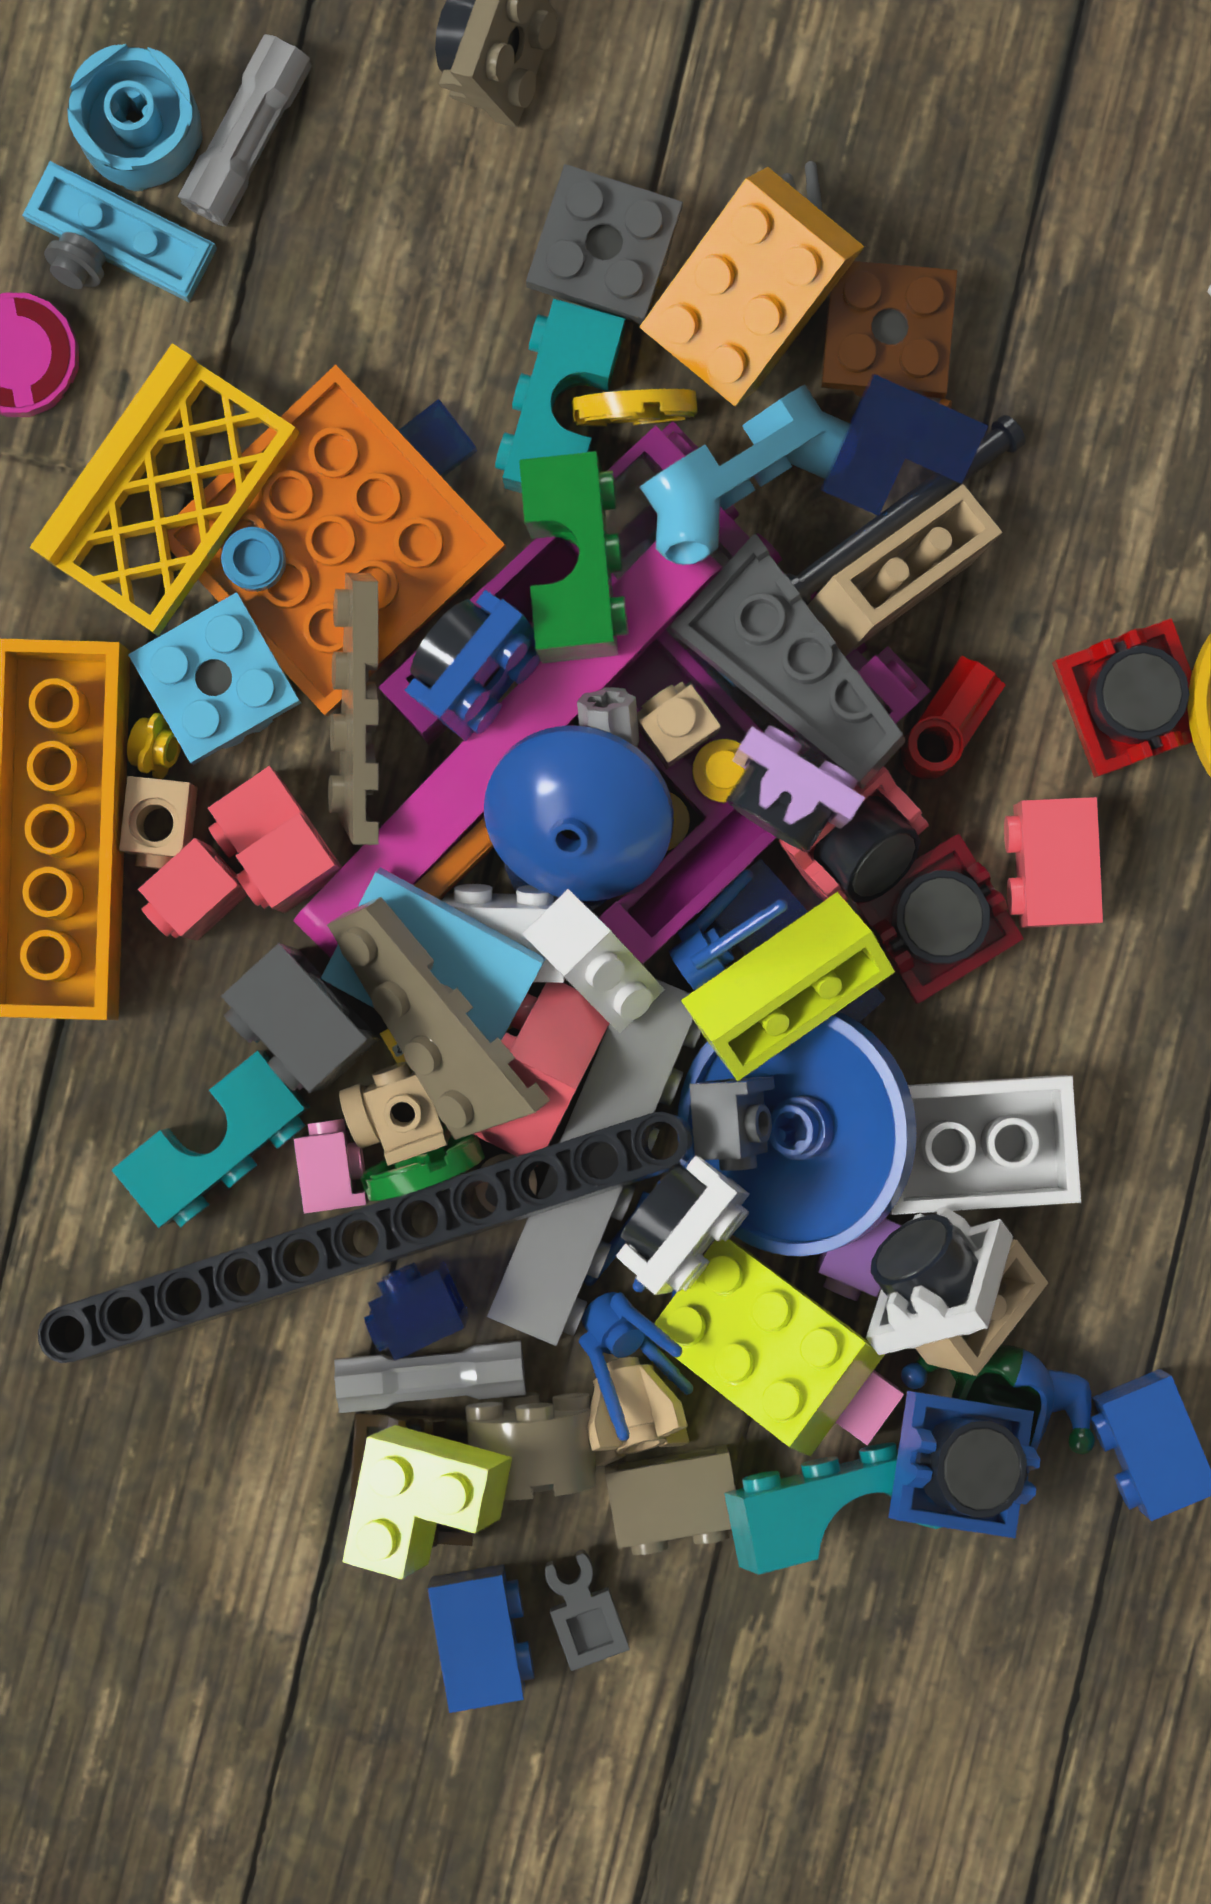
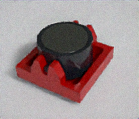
[1052,618,1193,778]

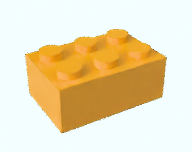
[639,167,864,406]

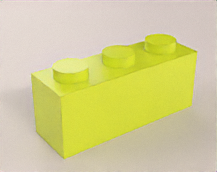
[681,892,895,1081]

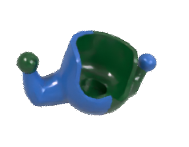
[901,1345,1095,1455]

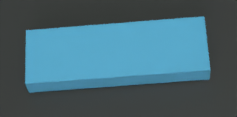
[22,161,217,303]

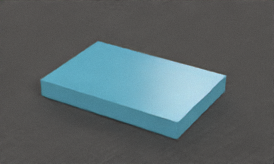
[321,867,546,1043]

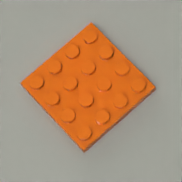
[167,364,507,717]

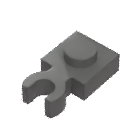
[545,1549,630,1671]

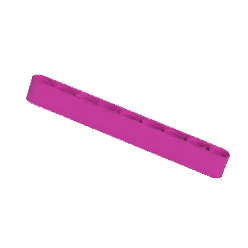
[293,541,723,958]

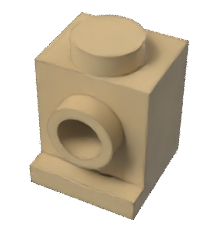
[637,682,721,769]
[363,1062,451,1166]

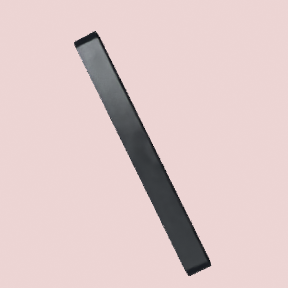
[38,1112,694,1363]

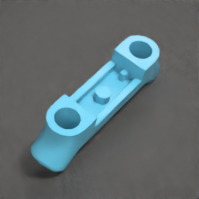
[640,384,856,565]

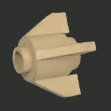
[588,1357,689,1466]

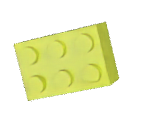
[654,1239,885,1457]

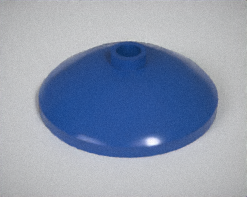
[484,725,674,901]

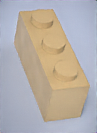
[808,484,1002,656]

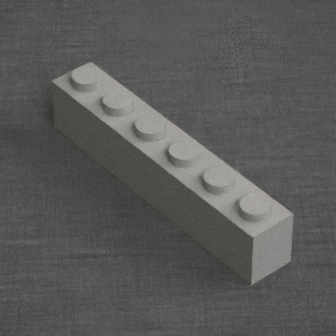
[487,979,701,1346]

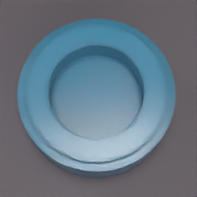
[221,527,286,592]

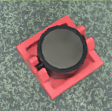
[778,766,929,902]

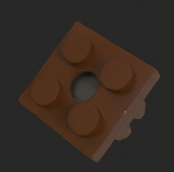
[821,261,957,402]

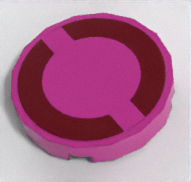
[0,293,79,417]

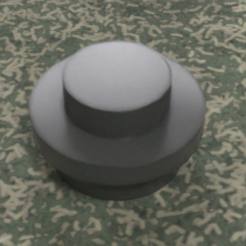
[44,232,106,289]

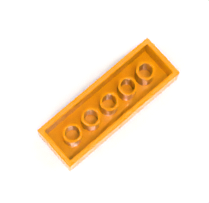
[0,639,131,1020]

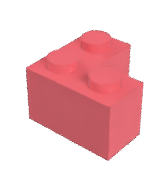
[208,766,342,913]
[474,982,609,1167]

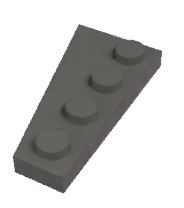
[670,533,905,789]

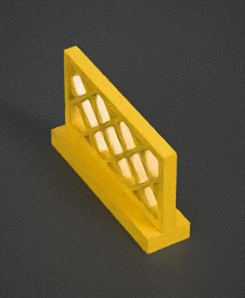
[30,343,300,636]

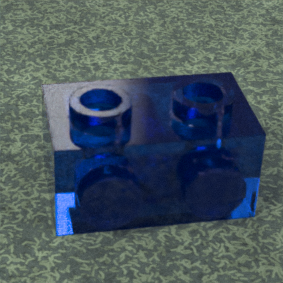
[364,1260,470,1361]

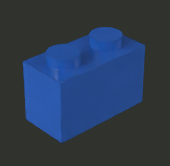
[1090,1369,1211,1521]
[428,1564,535,1713]

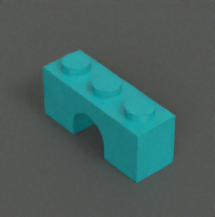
[495,298,625,493]
[111,1050,310,1228]

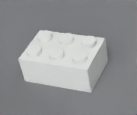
[890,1075,1081,1215]

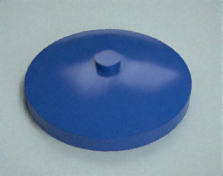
[678,1012,917,1256]

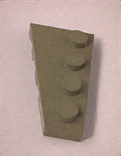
[328,573,378,845]
[327,897,550,1140]

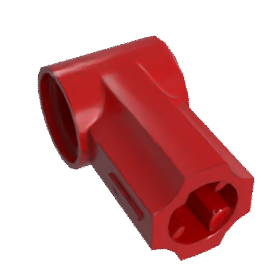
[901,656,1006,779]

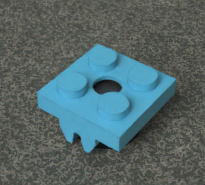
[128,592,301,765]

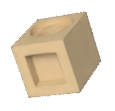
[119,776,198,869]

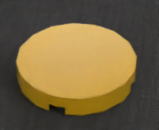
[572,389,697,426]

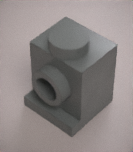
[689,1076,775,1171]

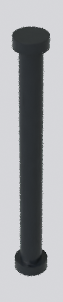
[786,415,1026,606]

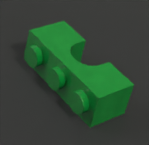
[519,451,628,663]

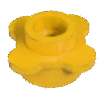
[127,713,181,779]

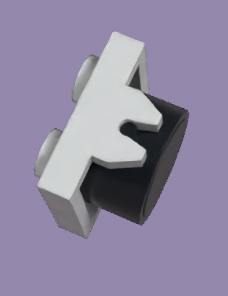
[616,1156,750,1295]
[866,1207,1013,1355]

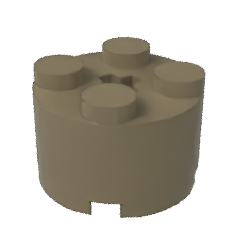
[465,1392,596,1500]

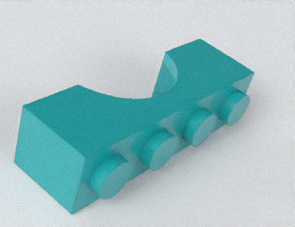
[724,1442,942,1575]

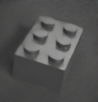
[221,943,381,1092]

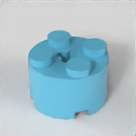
[67,44,202,191]

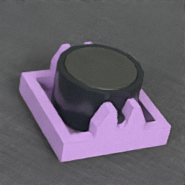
[726,726,865,852]

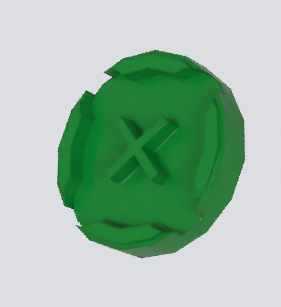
[360,1134,486,1201]

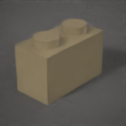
[605,1444,735,1555]

